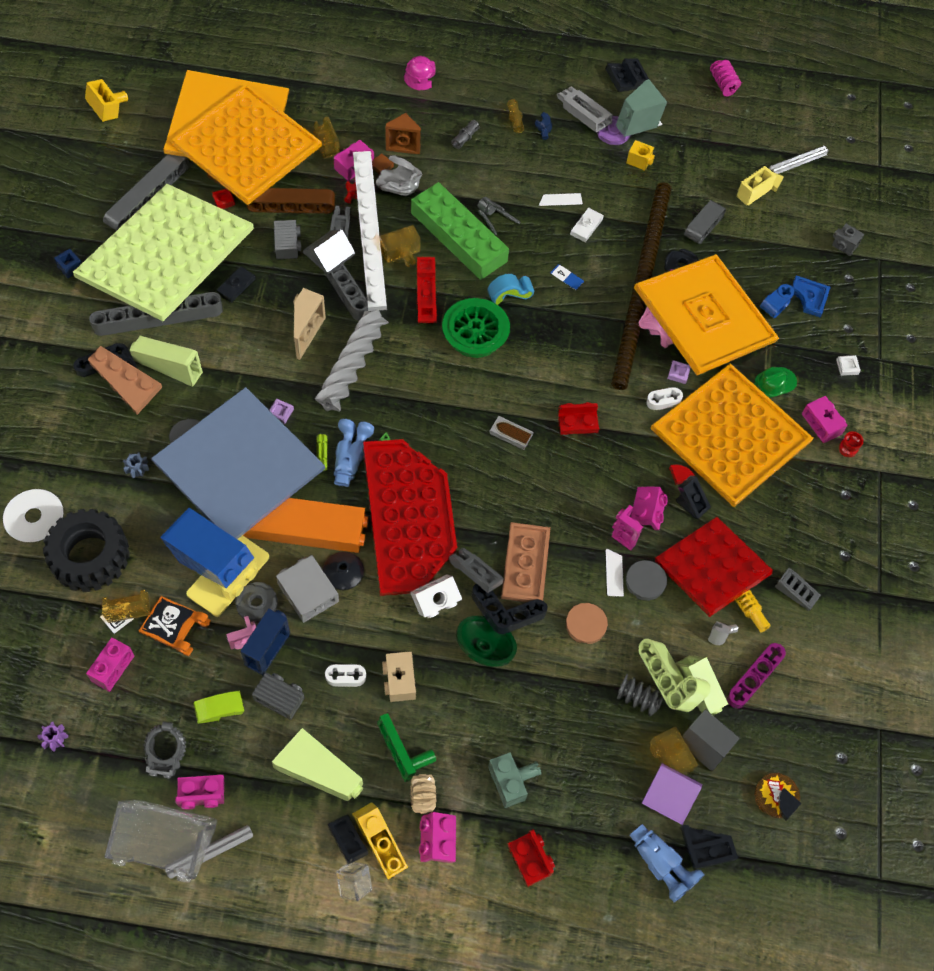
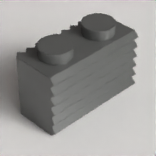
[274,220,301,260]
[252,673,305,720]

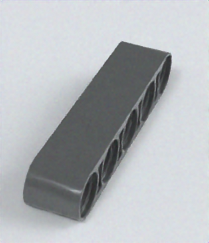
[324,264,368,321]

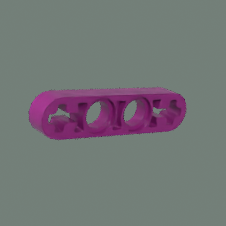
[727,643,786,709]

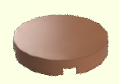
[566,603,608,644]

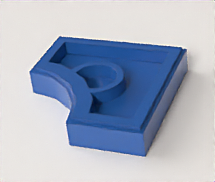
[792,275,830,318]

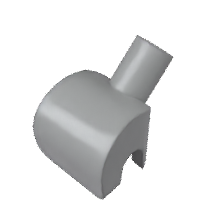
[708,621,738,645]

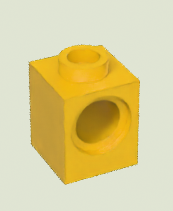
[626,140,655,170]

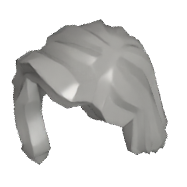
[375,155,422,196]

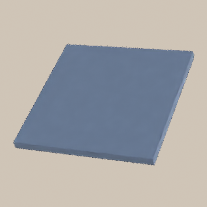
[152,387,325,539]

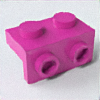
[631,487,667,530]
[419,812,456,863]

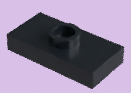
[217,267,255,303]
[327,814,368,865]

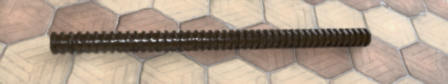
[611,182,672,390]

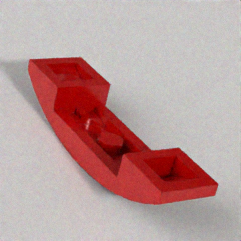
[417,257,437,323]

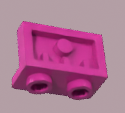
[611,505,643,551]
[175,775,224,810]

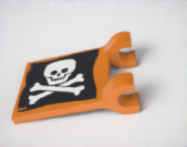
[139,596,211,657]

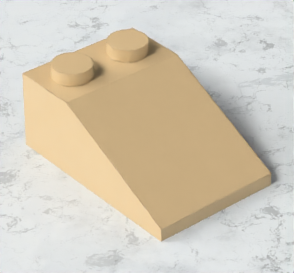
[294,288,326,360]

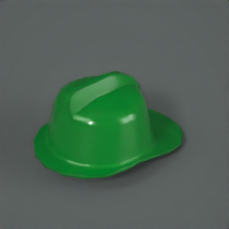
[754,367,797,398]

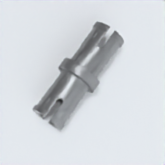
[452,120,480,149]

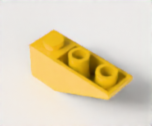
[352,802,408,879]

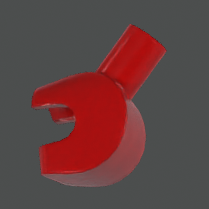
[344,178,357,203]

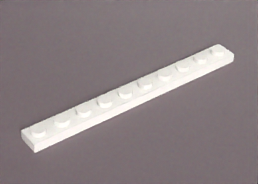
[353,151,387,311]

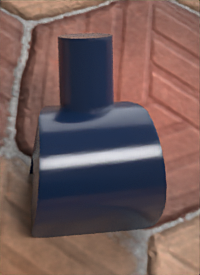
[535,112,552,140]

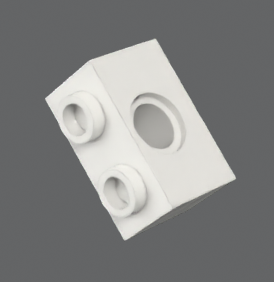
[410,575,462,618]

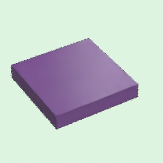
[642,763,703,825]

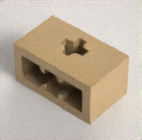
[382,652,416,702]

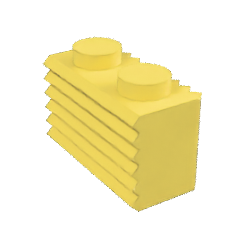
[737,166,776,205]

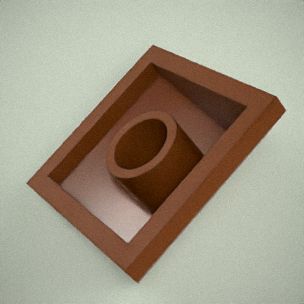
[385,113,421,155]

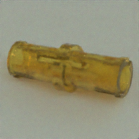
[507,99,524,133]

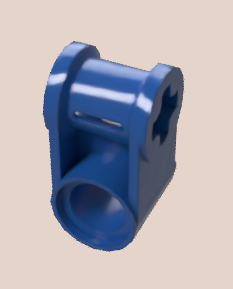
[760,284,794,318]

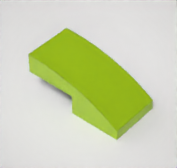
[193,691,244,724]

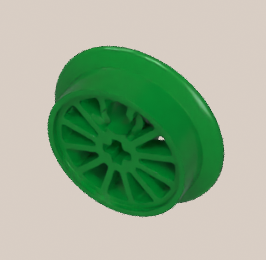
[442,298,510,358]

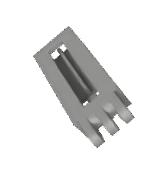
[557,86,612,132]

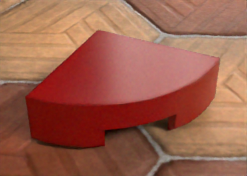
[669,464,695,485]

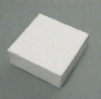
[836,356,860,376]

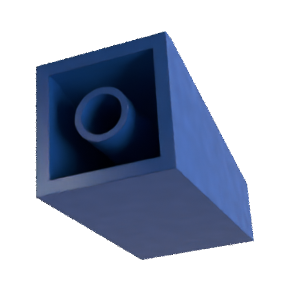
[160,508,254,588]

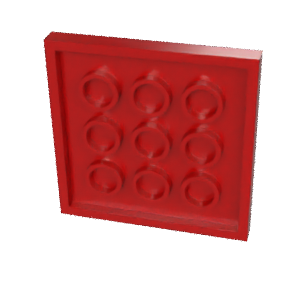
[655,517,773,617]

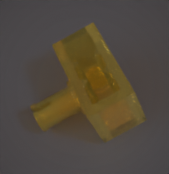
[380,225,420,267]
[650,726,698,775]

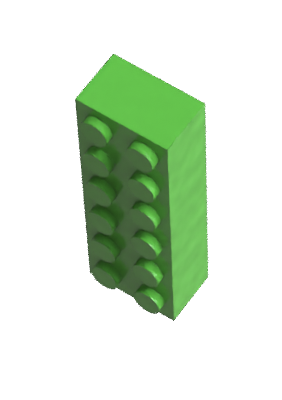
[411,182,509,280]

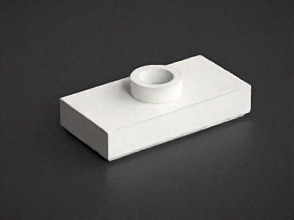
[570,208,604,243]

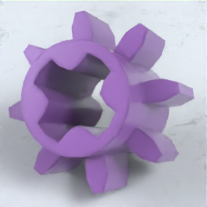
[38,722,68,752]

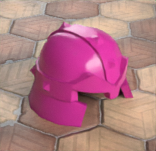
[404,56,435,90]

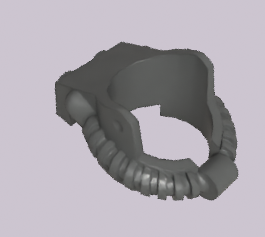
[144,722,186,778]

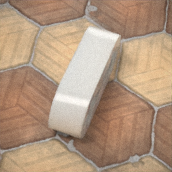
[646,388,683,410]
[325,664,366,687]

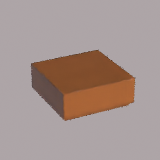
[372,153,394,175]

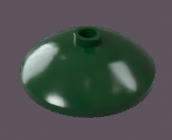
[456,616,517,667]

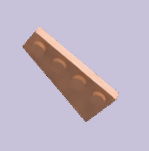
[88,346,162,415]

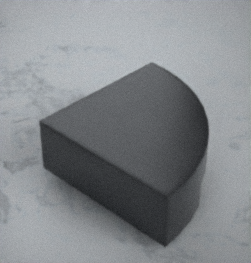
[778,788,802,821]

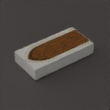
[490,416,533,450]

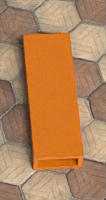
[243,498,369,553]

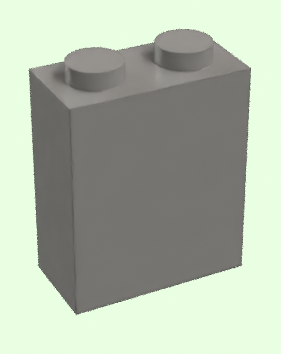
[276,555,339,623]

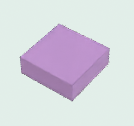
[667,360,691,384]
[269,399,294,424]

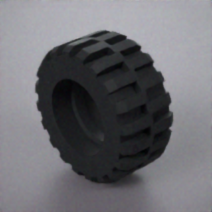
[43,509,130,592]

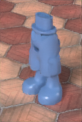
[334,419,374,487]
[630,824,704,903]

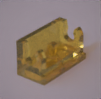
[313,117,340,159]
[102,590,150,623]

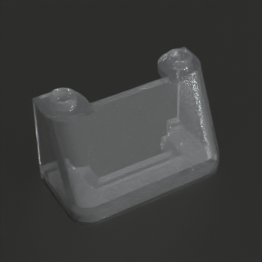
[104,799,218,882]

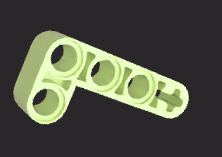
[638,639,710,712]

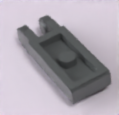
[330,206,351,239]
[449,548,503,593]

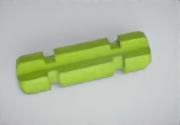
[316,434,327,471]

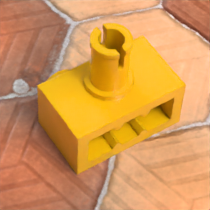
[85,79,128,122]

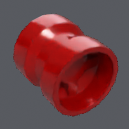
[839,431,864,457]

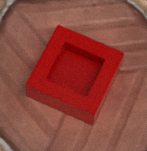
[212,189,235,209]

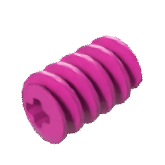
[710,60,741,97]

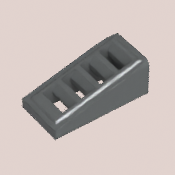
[775,568,821,611]

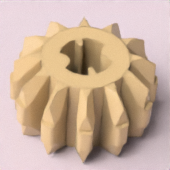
[410,774,436,814]

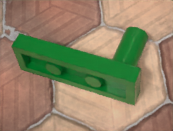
[377,713,436,782]

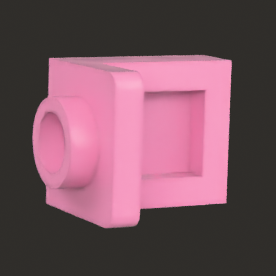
[226,616,256,649]

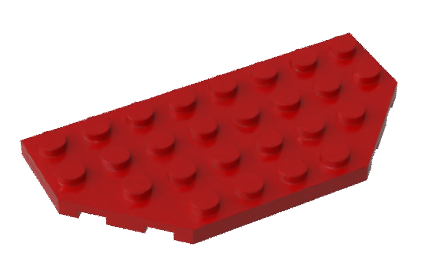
[363,439,457,596]

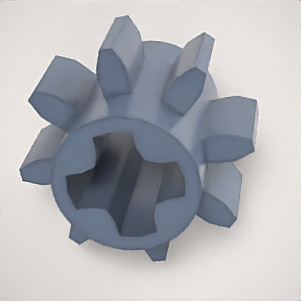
[123,452,149,478]

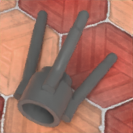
[477,197,520,235]

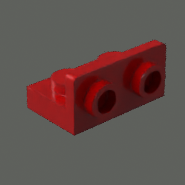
[558,402,599,435]
[507,829,555,887]

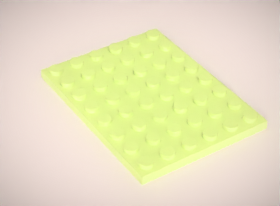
[73,184,254,321]

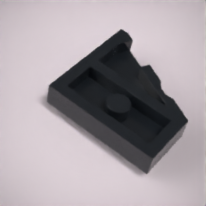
[680,825,738,870]

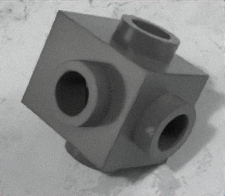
[832,224,864,256]

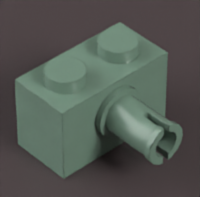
[488,752,541,808]

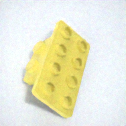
[186,535,269,617]

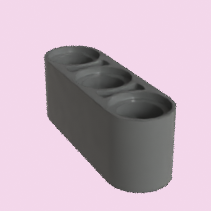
[684,200,726,244]

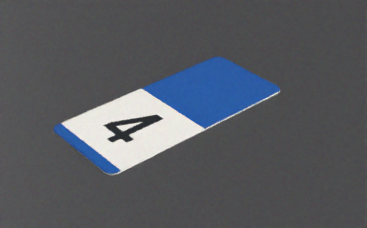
[550,264,584,290]

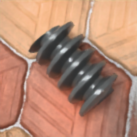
[617,674,664,716]

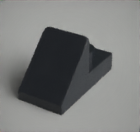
[676,475,711,519]

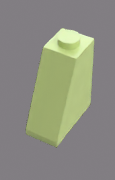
[675,656,728,715]

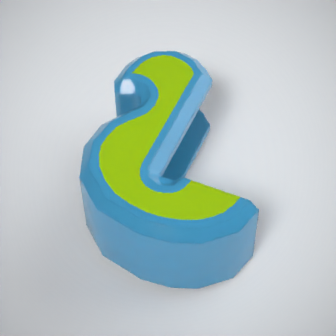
[488,274,535,305]

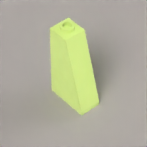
[130,336,203,387]
[272,728,363,801]

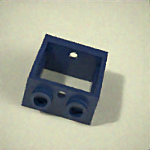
[240,609,290,676]

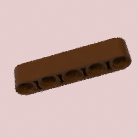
[247,188,335,214]

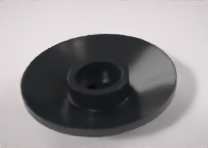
[323,552,364,590]

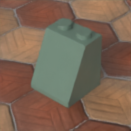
[616,79,667,137]

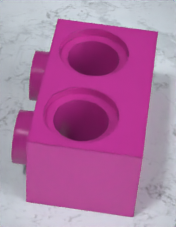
[86,638,134,692]

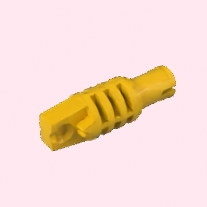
[735,590,771,633]

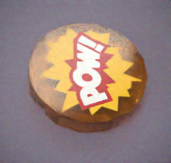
[754,773,800,818]

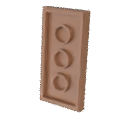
[501,522,551,602]

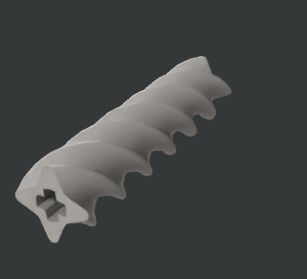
[315,310,389,412]

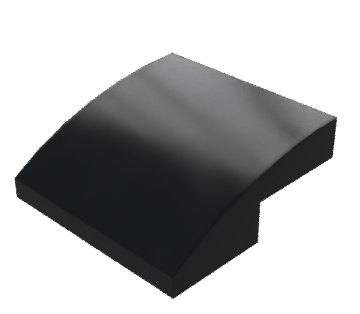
[605,58,650,92]

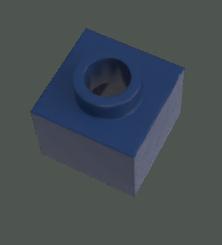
[54,249,82,278]

